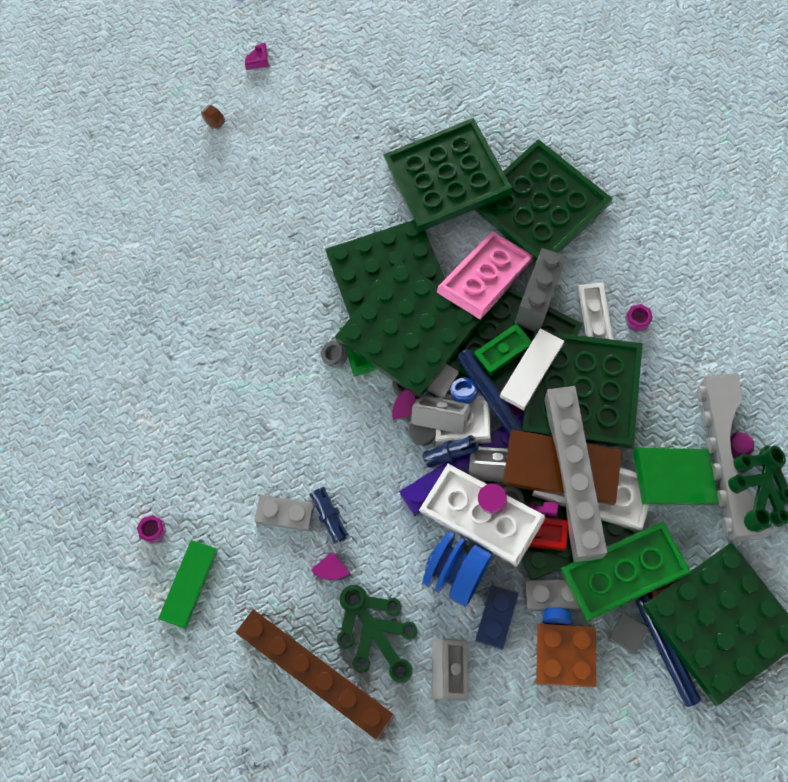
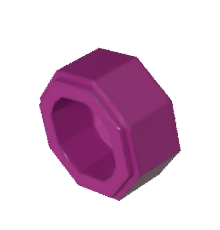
[625,304,653,332]
[730,432,754,459]
[137,515,166,544]

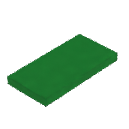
[560,521,691,622]

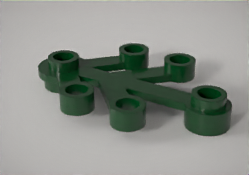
[728,446,788,533]
[337,585,418,683]

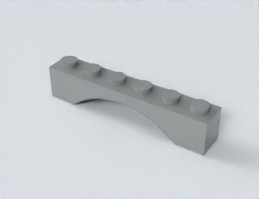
[697,373,771,542]
[544,386,607,563]

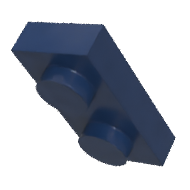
[475,585,518,650]

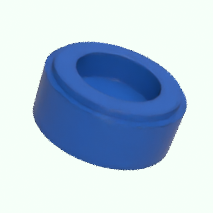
[450,378,478,404]
[542,607,572,625]

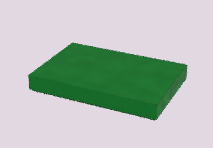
[633,447,719,505]

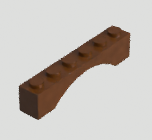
[235,609,395,741]

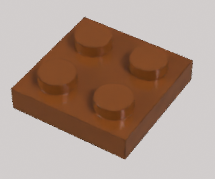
[536,624,596,688]

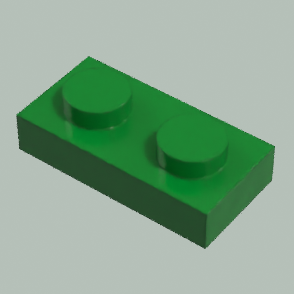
[474,323,532,376]

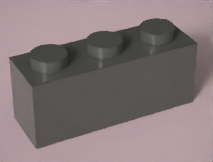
[514,248,567,332]

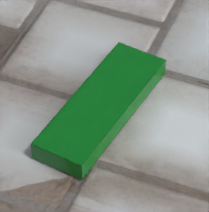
[158,540,218,629]

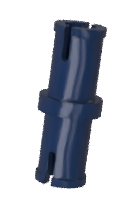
[423,435,478,468]
[309,487,350,544]

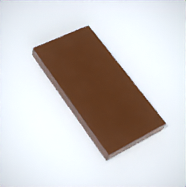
[502,429,622,506]

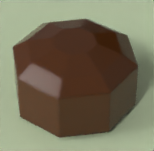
[201,105,225,129]

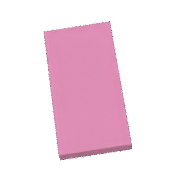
[437,231,533,319]

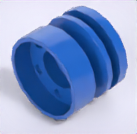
[422,531,493,608]

